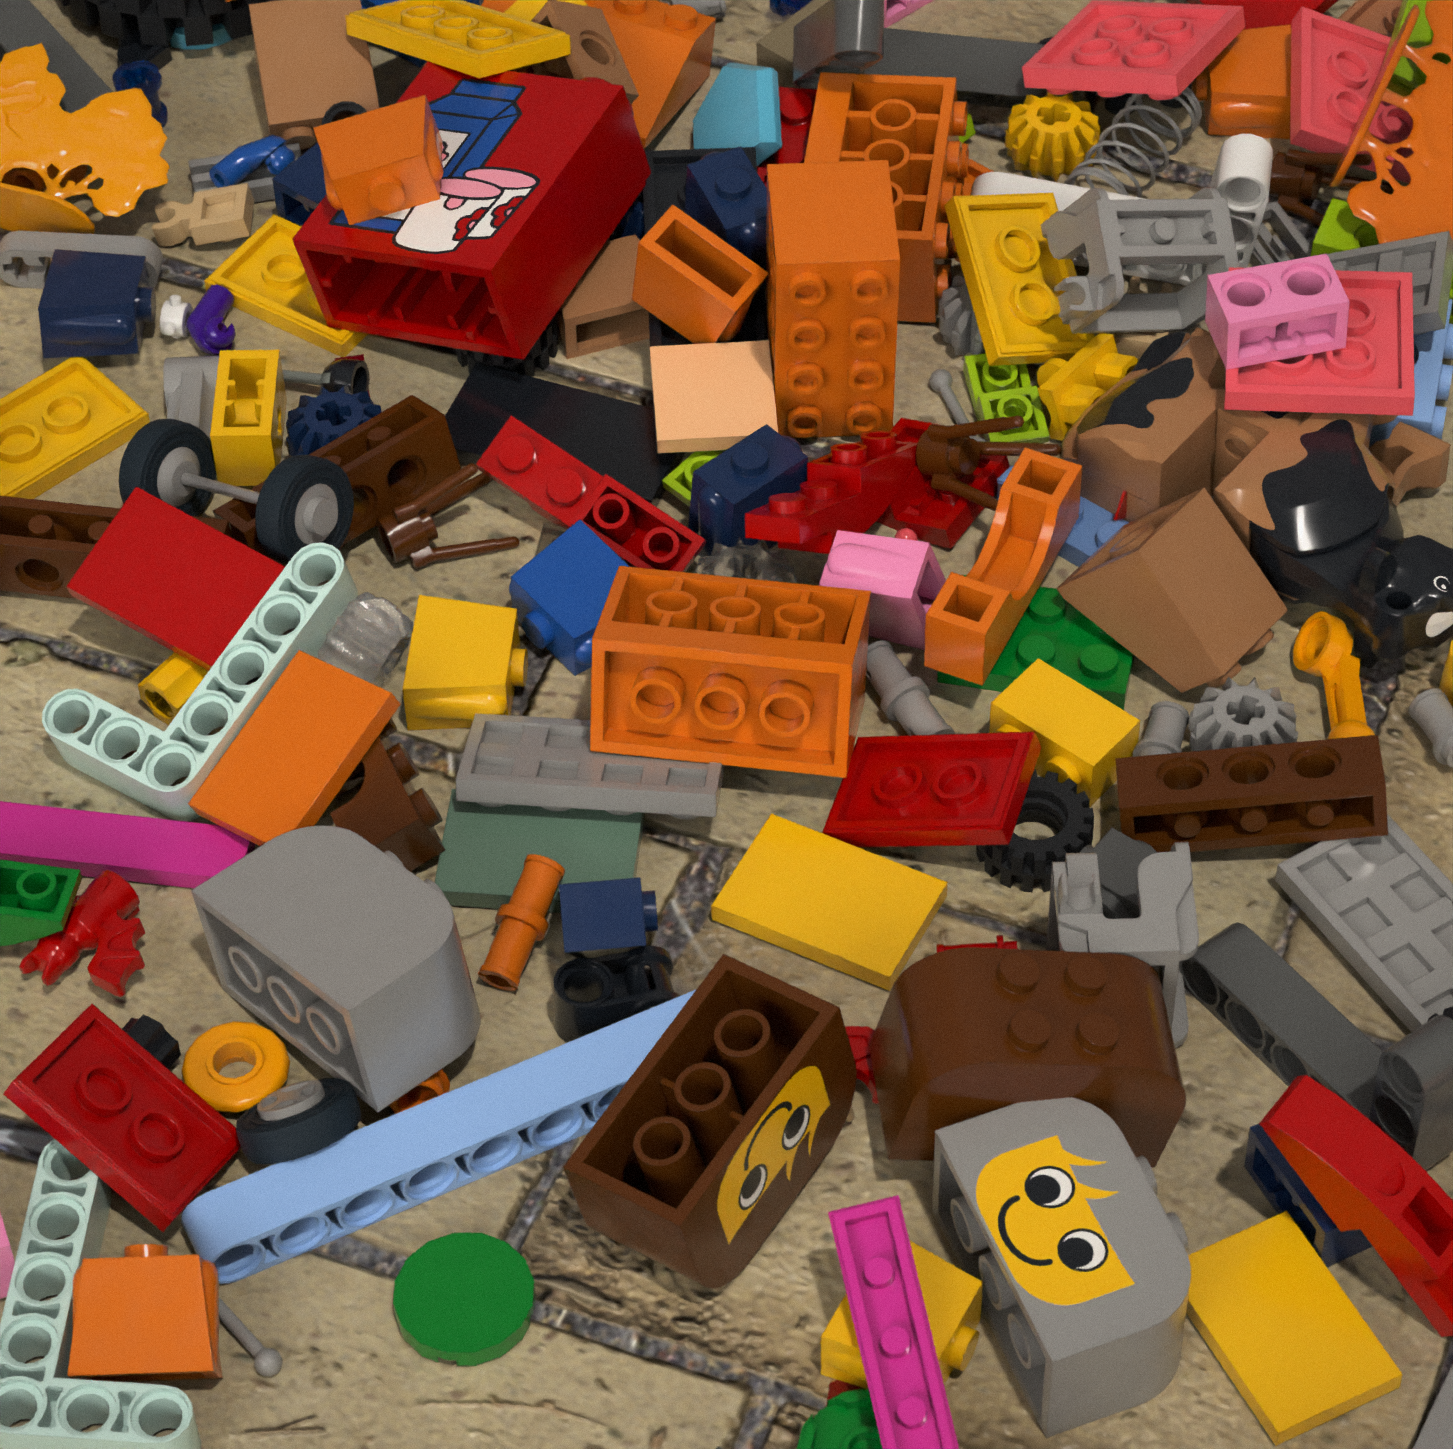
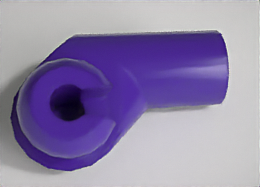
[186,285,236,355]

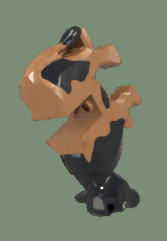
[1060,327,1453,668]

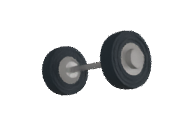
[119,419,354,564]

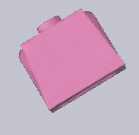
[819,530,946,650]

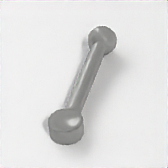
[929,369,987,442]
[219,1297,283,1376]

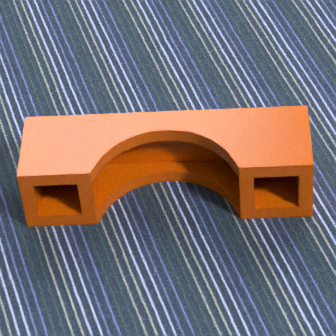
[924,448,1083,686]

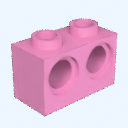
[1205,254,1350,370]

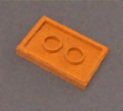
[188,650,401,846]

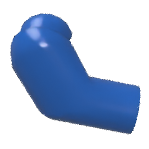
[209,135,296,188]

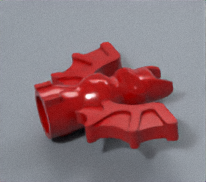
[19,870,145,997]

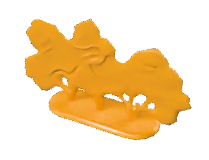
[0,43,170,234]

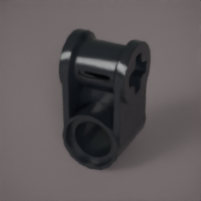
[554,946,680,1043]

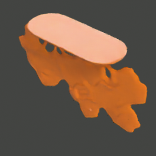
[1329,0,1453,244]

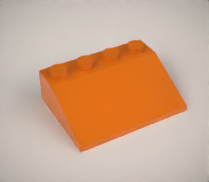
[481,0,716,148]

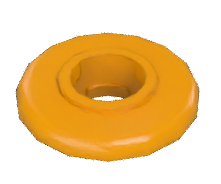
[181,1021,290,1112]

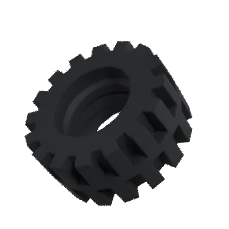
[976,769,1094,893]

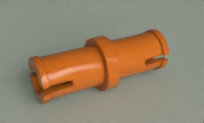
[478,854,565,991]

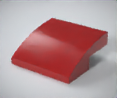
[876,418,1010,549]

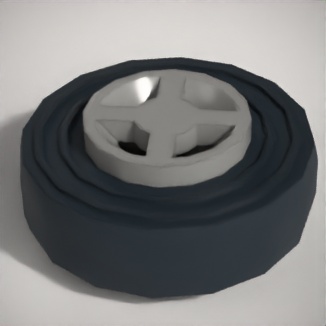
[236,1078,361,1164]

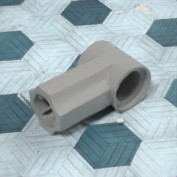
[163,356,219,441]

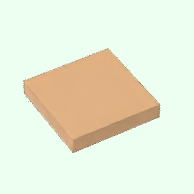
[650,340,778,454]

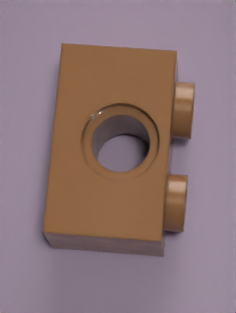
[531,0,639,104]

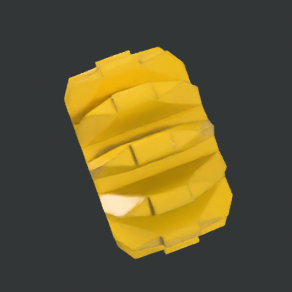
[1005,92,1100,182]

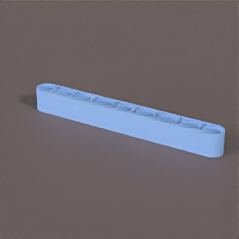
[181,990,696,1284]

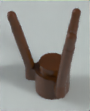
[1269,149,1394,227]
[916,416,1061,512]
[376,463,520,569]

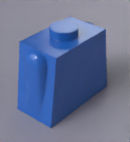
[509,520,630,676]

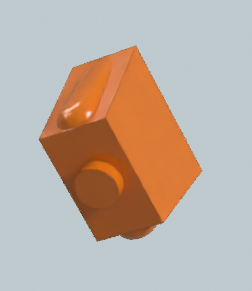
[1193,25,1292,139]
[313,95,444,226]
[632,204,769,344]
[67,1244,223,1382]

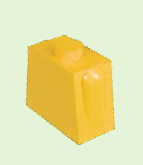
[402,595,528,730]
[821,1241,983,1388]

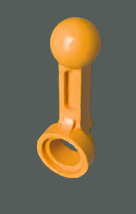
[1293,611,1375,739]

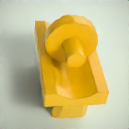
[1037,333,1138,441]

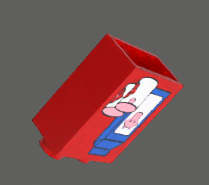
[292,61,651,360]

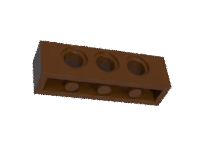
[213,395,461,566]
[0,496,232,599]
[1115,735,1388,853]

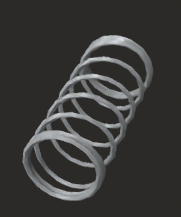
[1064,87,1202,198]

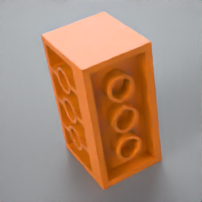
[804,72,969,323]
[766,160,900,438]
[590,566,871,778]

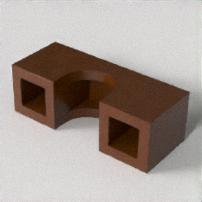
[330,718,445,871]

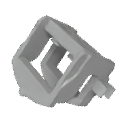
[1041,187,1240,334]
[1046,842,1199,1048]

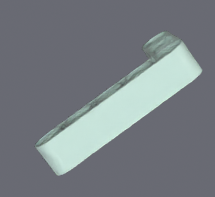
[42,542,358,821]
[0,1139,201,1449]

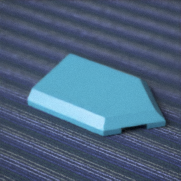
[693,62,782,166]

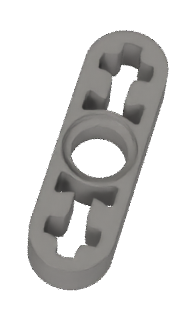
[0,231,163,289]

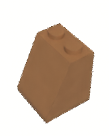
[249,0,379,150]
[1056,487,1288,693]

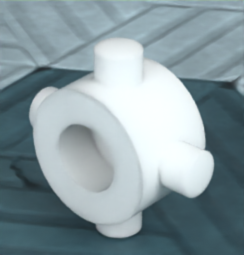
[160,295,193,338]

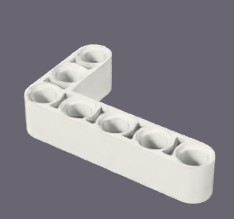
[971,134,1273,286]

